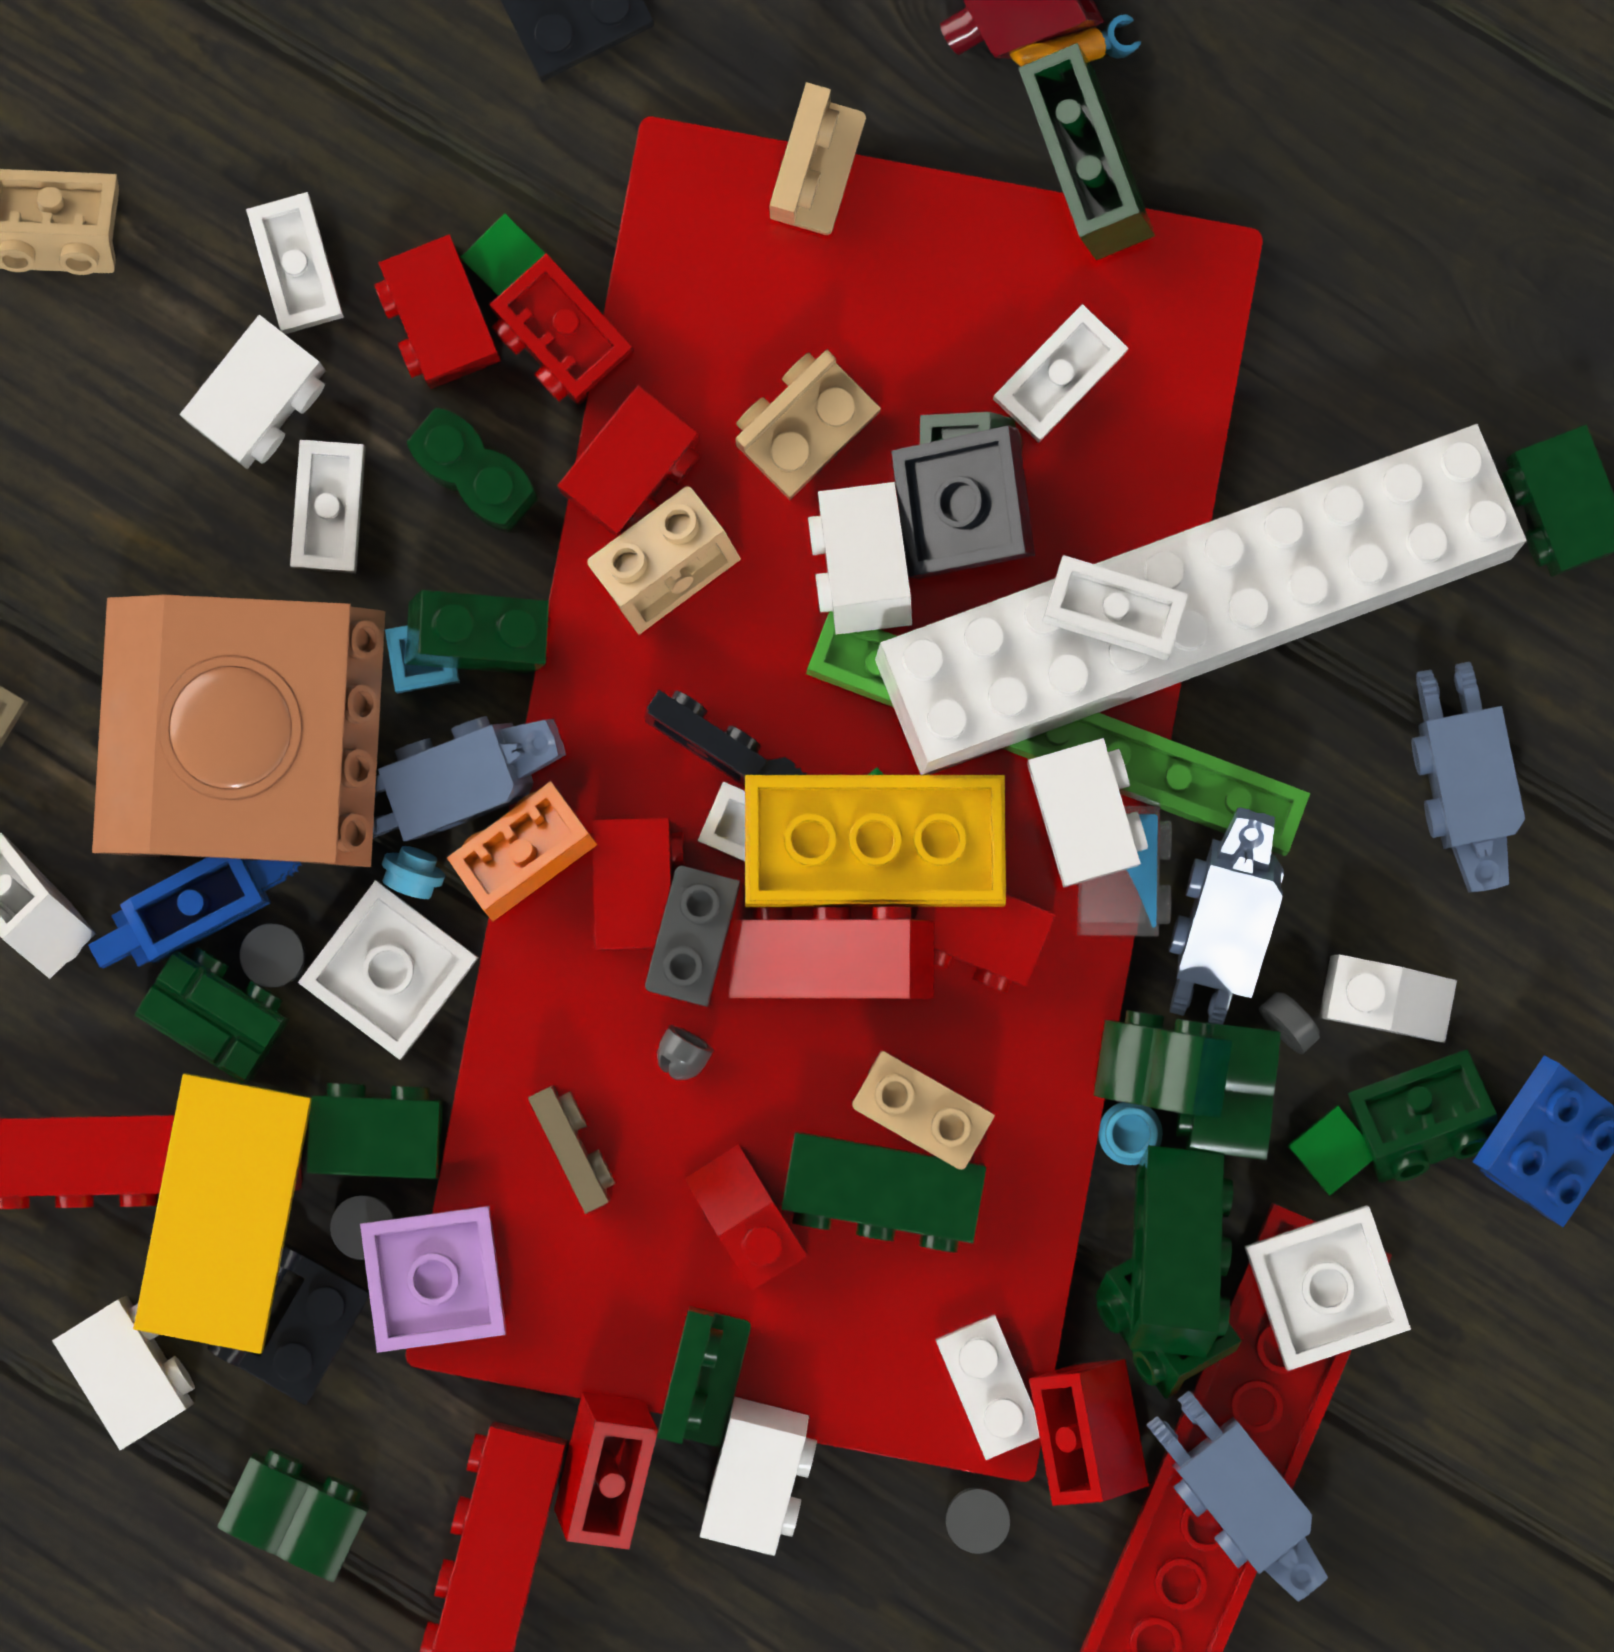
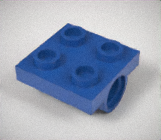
[1472,1055,1614,1227]

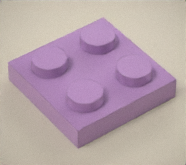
[360,1206,507,1353]

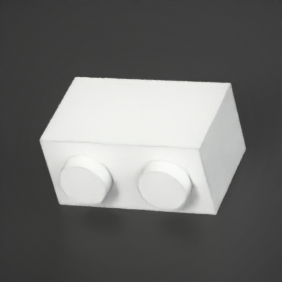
[179,315,326,469]
[808,482,912,635]
[1027,738,1148,888]
[52,1296,195,1450]
[700,1397,817,1556]

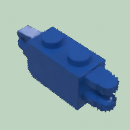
[88,857,302,968]

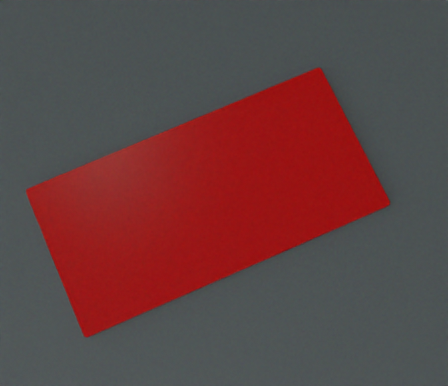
[405,116,1263,1482]

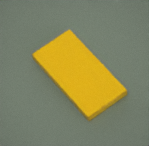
[745,775,1006,907]
[133,1073,312,1354]

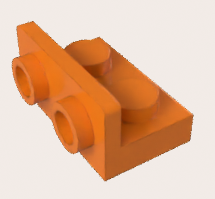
[447,781,597,922]

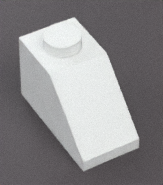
[0,832,95,979]
[1319,954,1457,1043]

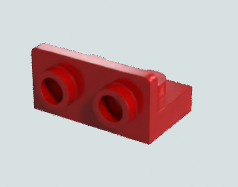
[489,253,633,406]

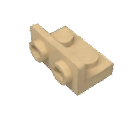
[769,82,866,235]
[0,169,119,275]
[735,349,881,500]
[587,487,741,635]
[852,1051,995,1169]

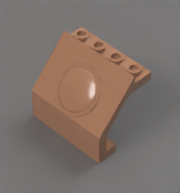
[92,595,385,867]

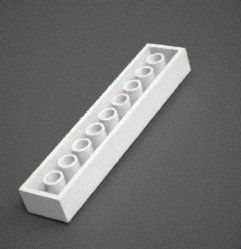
[875,424,1527,775]

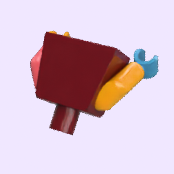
[940,0,1141,66]

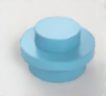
[382,846,445,899]
[1098,1102,1163,1165]

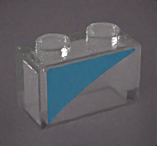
[1077,806,1172,937]

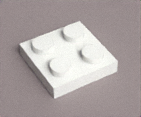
[298,880,479,1060]
[1244,1205,1411,1371]

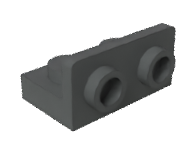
[645,866,741,1007]

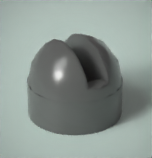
[657,1025,714,1080]

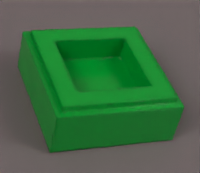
[460,213,546,297]
[1287,1105,1373,1196]

